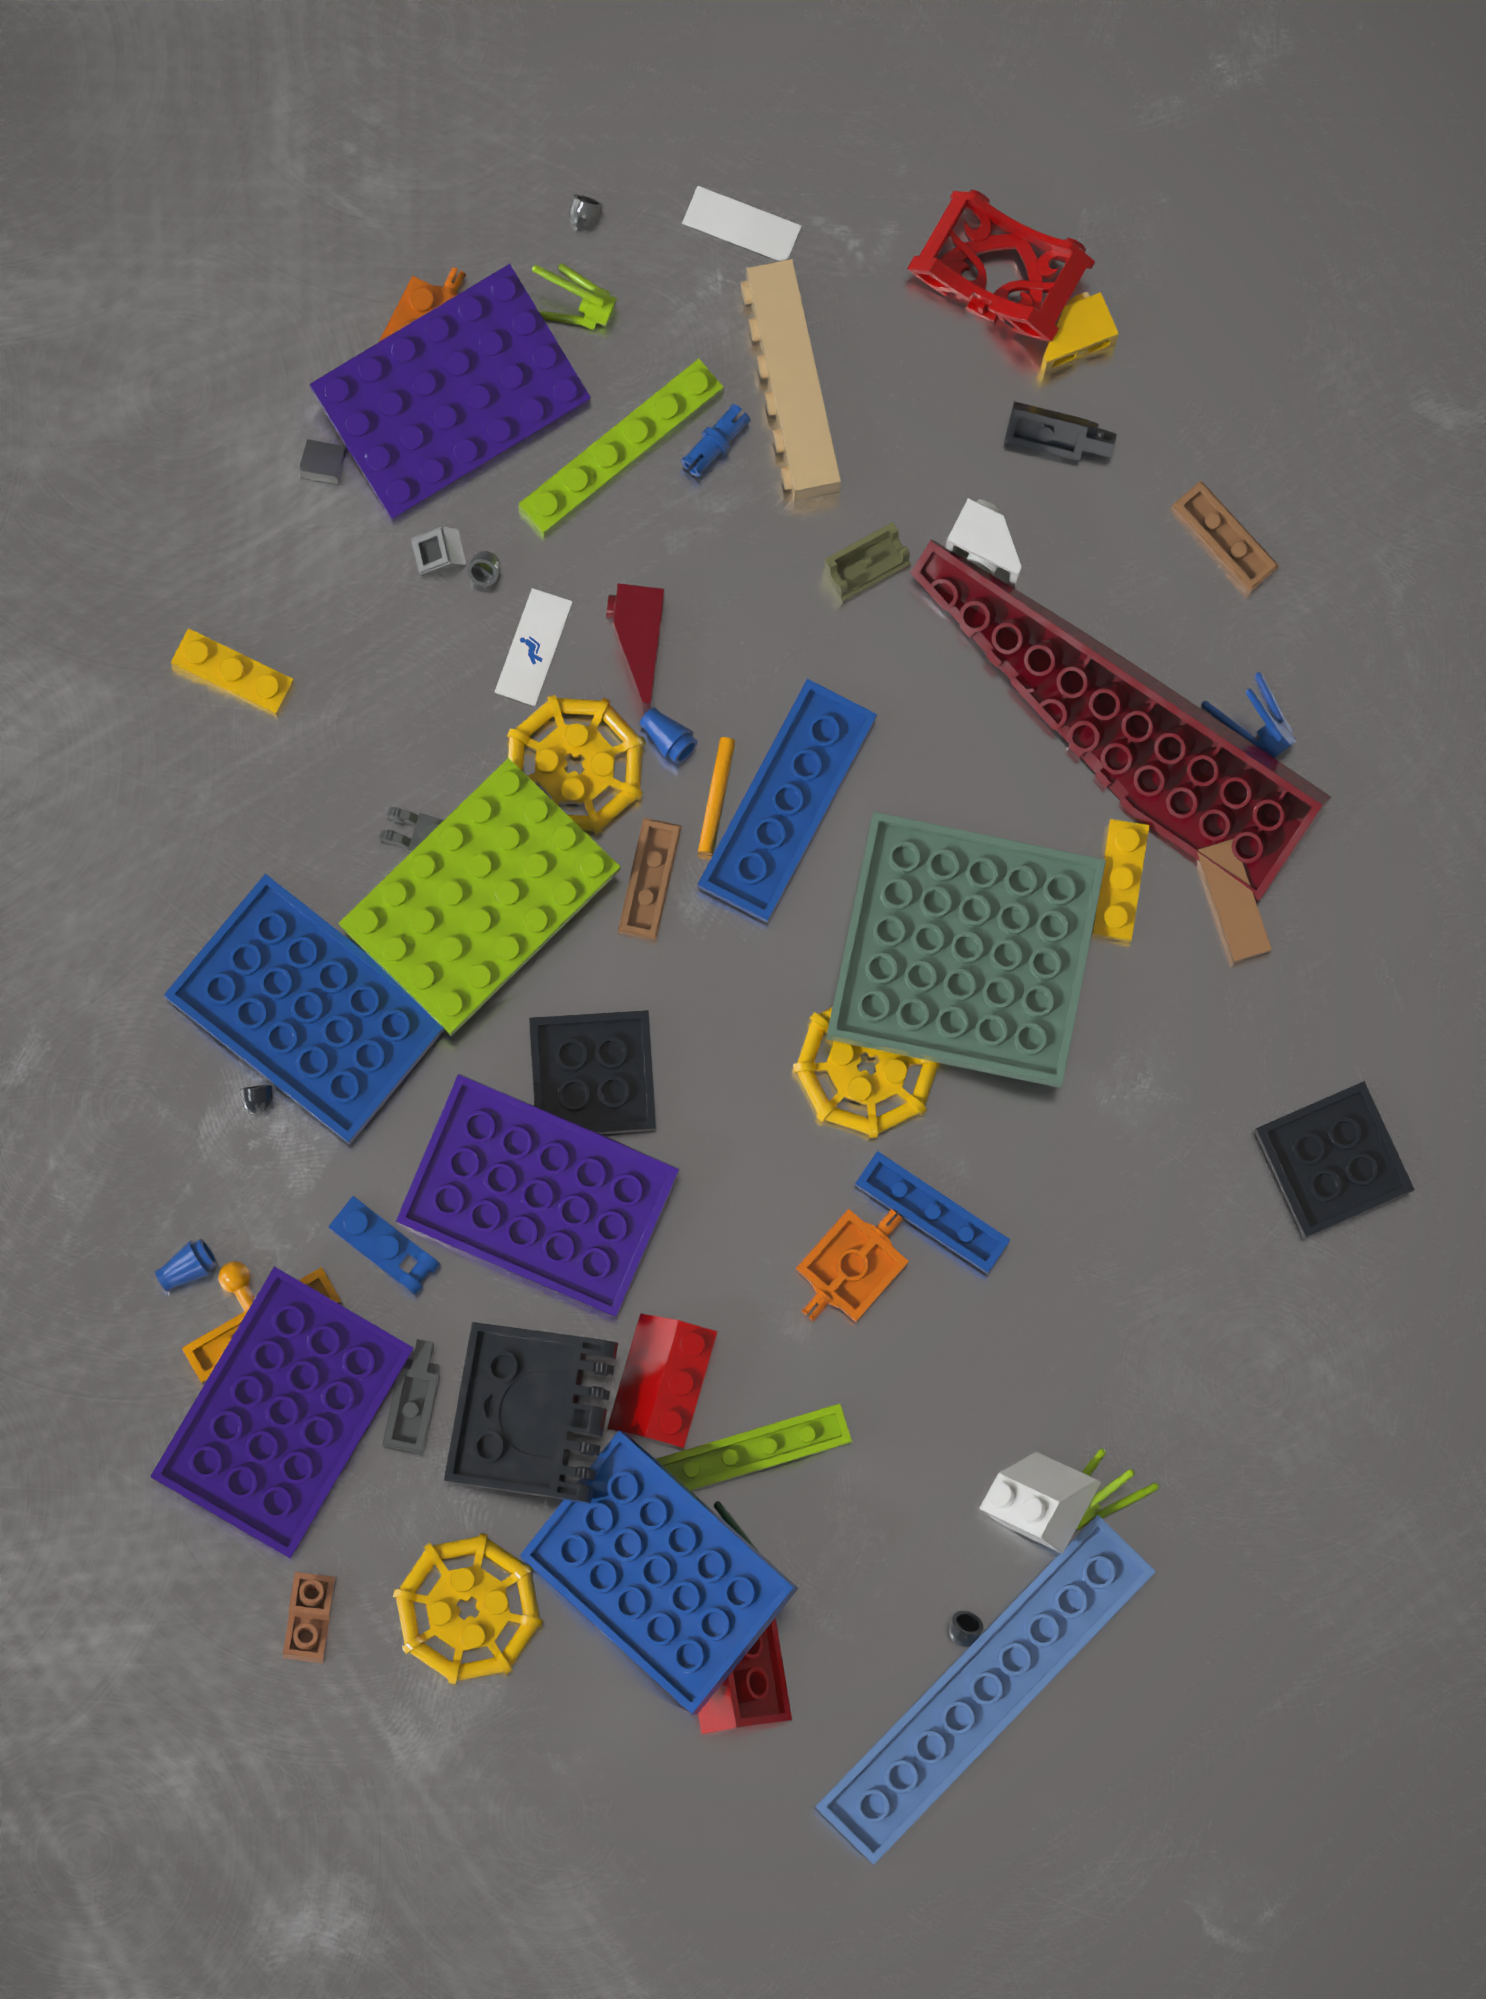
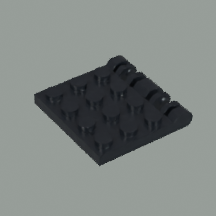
[444,1322,619,1504]

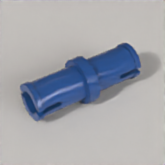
[681,404,751,477]

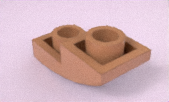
[283,1572,335,1664]

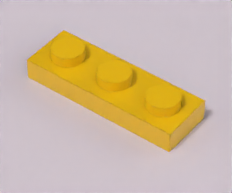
[170,628,295,717]
[1091,819,1149,943]

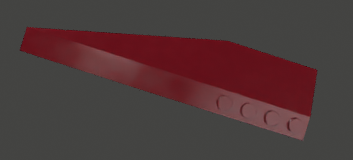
[910,540,1331,901]

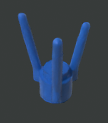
[1201,672,1297,758]

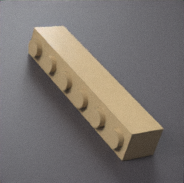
[740,259,841,501]

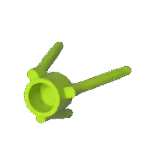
[532,263,618,330]
[1077,1448,1159,1531]

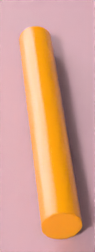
[698,737,735,855]

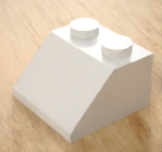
[945,498,1022,589]
[979,1452,1101,1554]

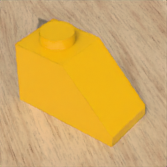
[1041,292,1119,373]

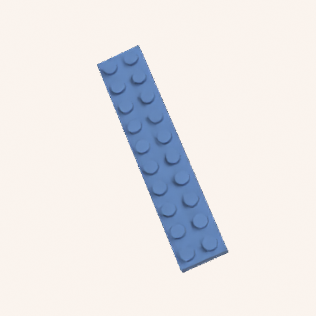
[815,1515,1156,1865]

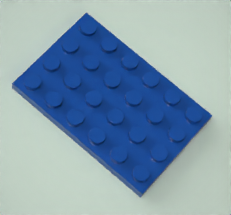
[164,874,445,1145]
[519,1430,799,1715]

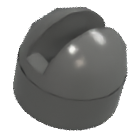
[569,194,603,226]
[467,551,501,586]

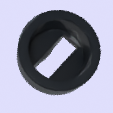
[240,1085,273,1114]
[948,1611,983,1647]

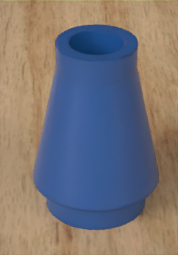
[639,707,698,764]
[155,1239,218,1291]

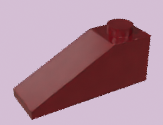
[606,583,665,712]

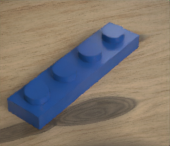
[855,1151,1010,1274]

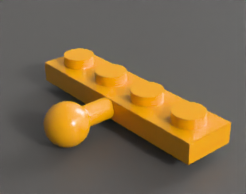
[182,1261,342,1384]

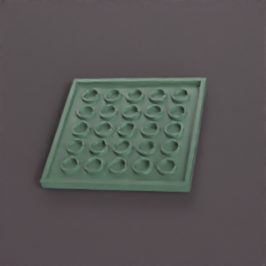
[826,812,1106,1088]

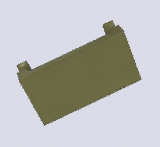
[823,522,911,602]

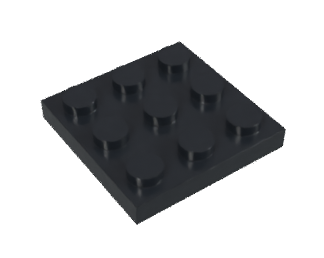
[529,1010,656,1134]
[1254,1081,1415,1239]

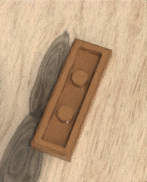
[1171,481,1279,594]
[618,817,682,942]
[1197,839,1272,964]

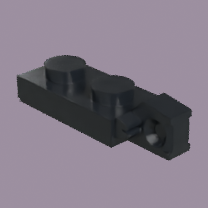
[1004,401,1117,461]

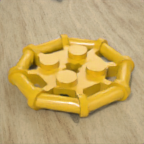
[507,694,646,835]
[793,1007,942,1138]
[393,1533,544,1685]

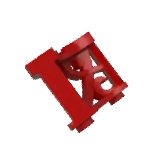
[907,189,1095,342]

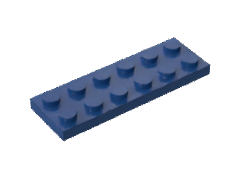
[697,678,877,923]

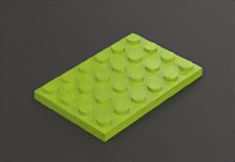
[338,758,621,1036]

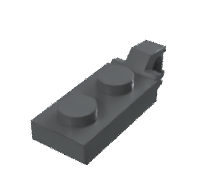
[382,1339,439,1454]

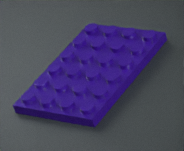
[309,263,591,520]
[395,1074,680,1317]
[150,1266,414,1558]

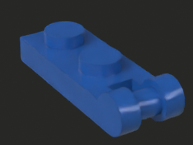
[328,1196,441,1296]

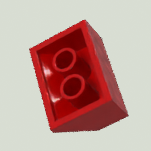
[607,1313,718,1451]
[698,1617,792,1734]

